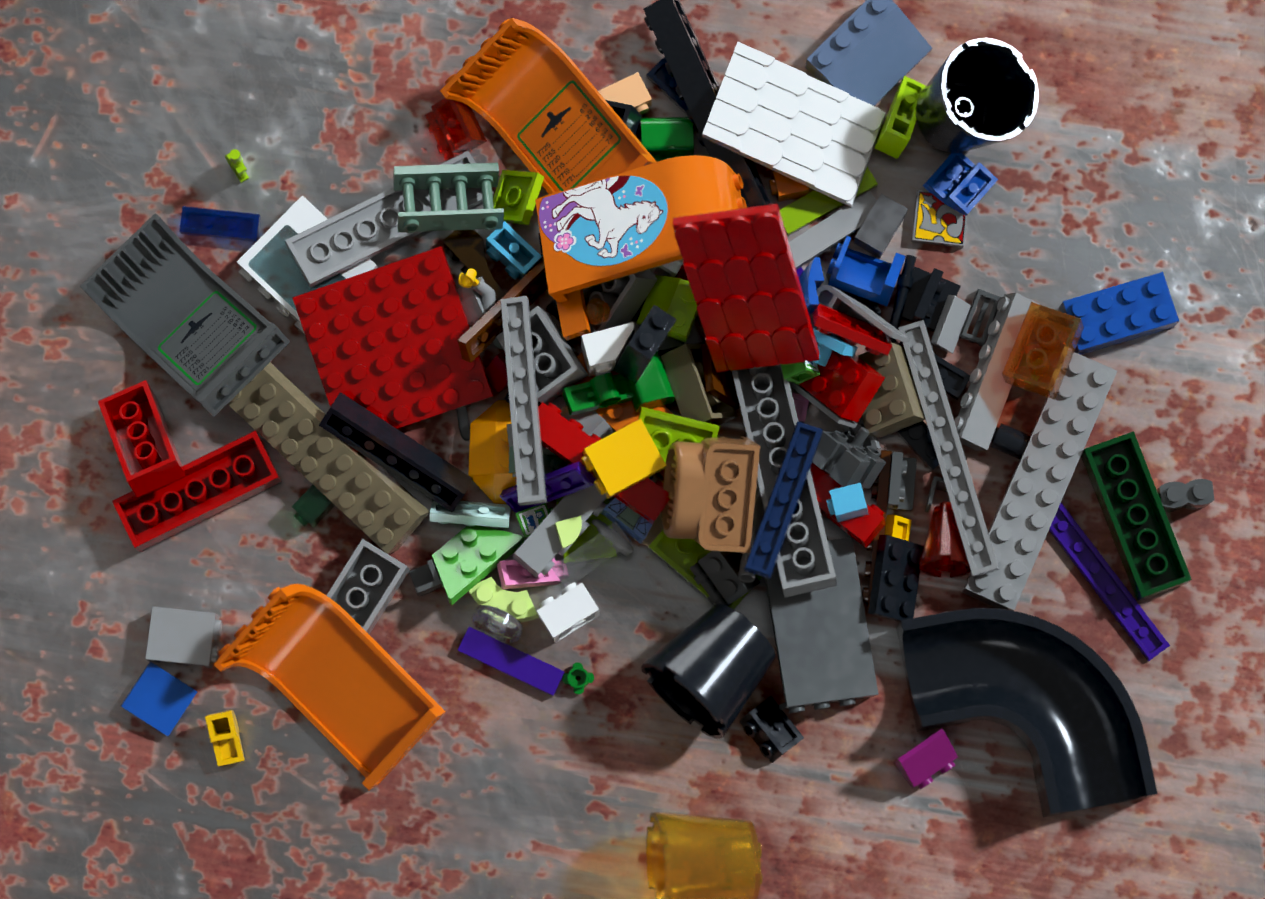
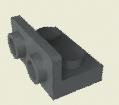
[887,452,917,511]

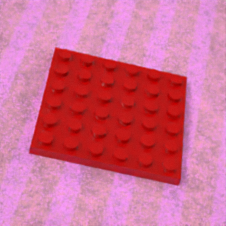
[292,246,494,429]

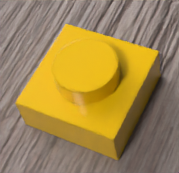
[885,515,912,541]

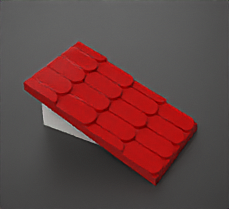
[672,204,819,372]

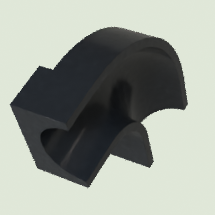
[896,608,1158,817]

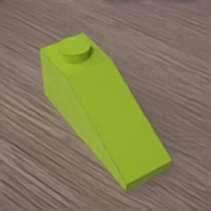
[874,75,926,159]

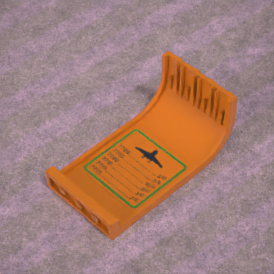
[440,18,657,194]

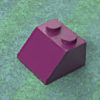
[894,729,958,790]

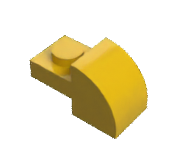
[205,710,245,767]

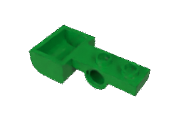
[641,117,694,162]
[562,351,675,416]

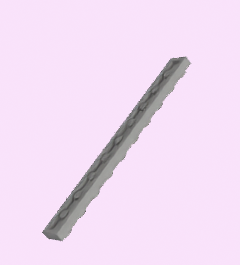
[898,320,999,577]

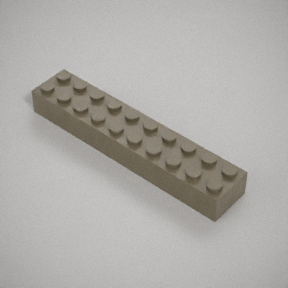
[228,363,430,554]

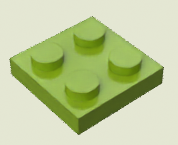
[493,170,545,225]

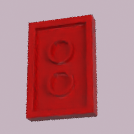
[812,303,892,356]

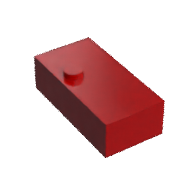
[98,380,186,498]

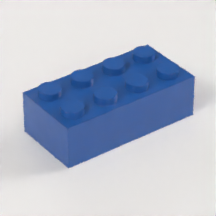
[1059,272,1179,355]

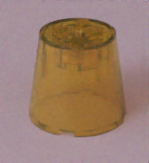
[646,812,762,899]

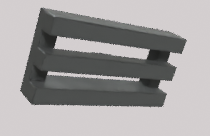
[959,289,1002,346]

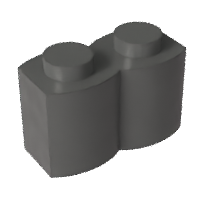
[1157,479,1215,512]

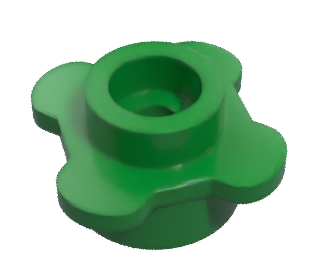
[562,662,594,694]

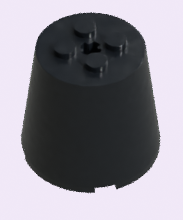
[916,38,1039,153]
[641,604,776,739]

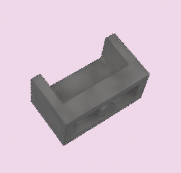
[853,194,908,258]

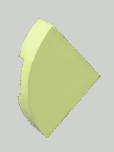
[554,515,582,549]

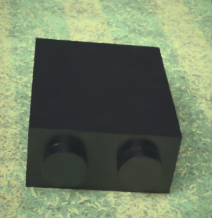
[613,305,677,385]

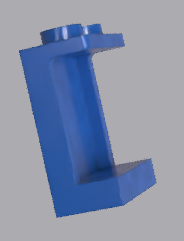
[827,236,906,306]

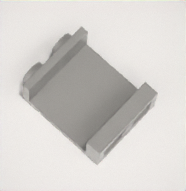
[145,606,222,668]

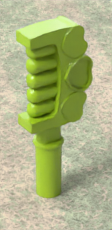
[225,149,249,183]

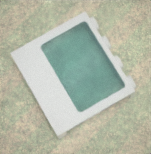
[237,195,378,335]

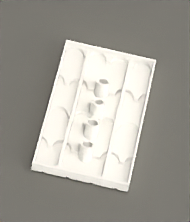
[702,42,886,207]

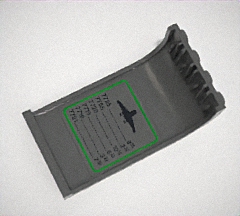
[80,213,290,417]

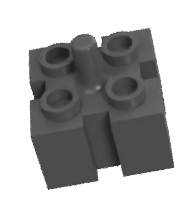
[813,427,886,488]

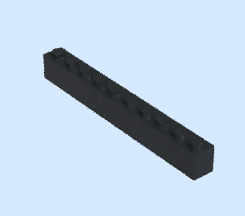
[643,0,772,208]

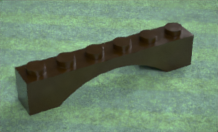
[443,230,571,342]

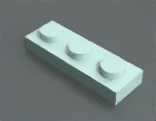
[430,500,511,529]

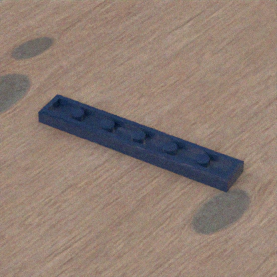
[744,421,823,579]

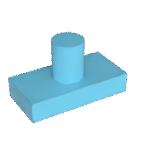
[812,325,858,367]

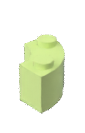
[469,577,539,622]

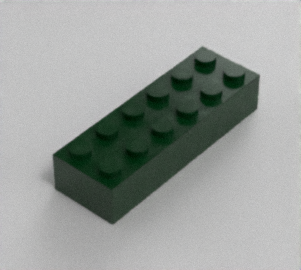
[1081,431,1192,601]

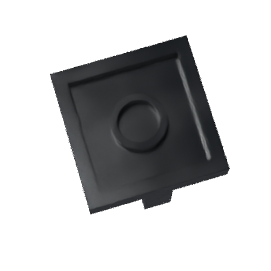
[902,266,961,332]

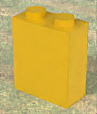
[581,419,666,499]

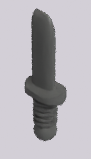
[453,404,471,441]

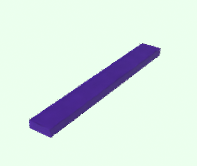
[1049,503,1170,662]

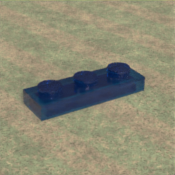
[179,206,261,242]

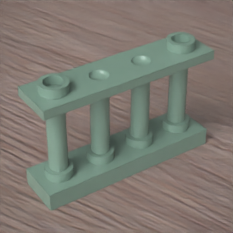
[393,163,504,233]

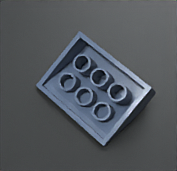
[805,0,932,106]

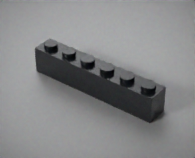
[319,392,473,512]

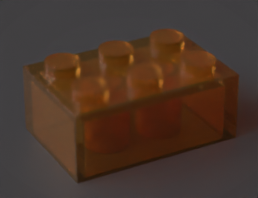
[1002,302,1084,400]

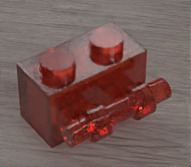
[425,98,487,161]

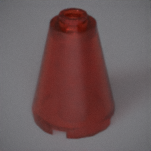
[919,501,971,578]

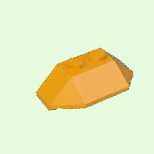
[468,400,517,505]

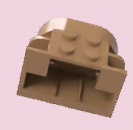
[661,436,760,553]

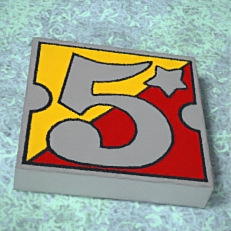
[912,190,967,248]

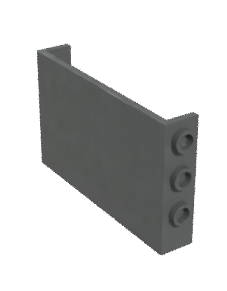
[765,536,879,713]

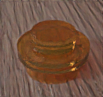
[585,298,610,325]

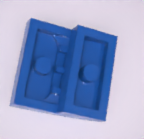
[923,153,998,216]
[798,257,824,316]
[121,661,197,736]

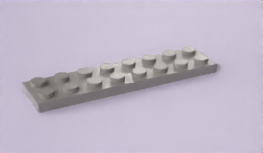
[285,151,494,288]

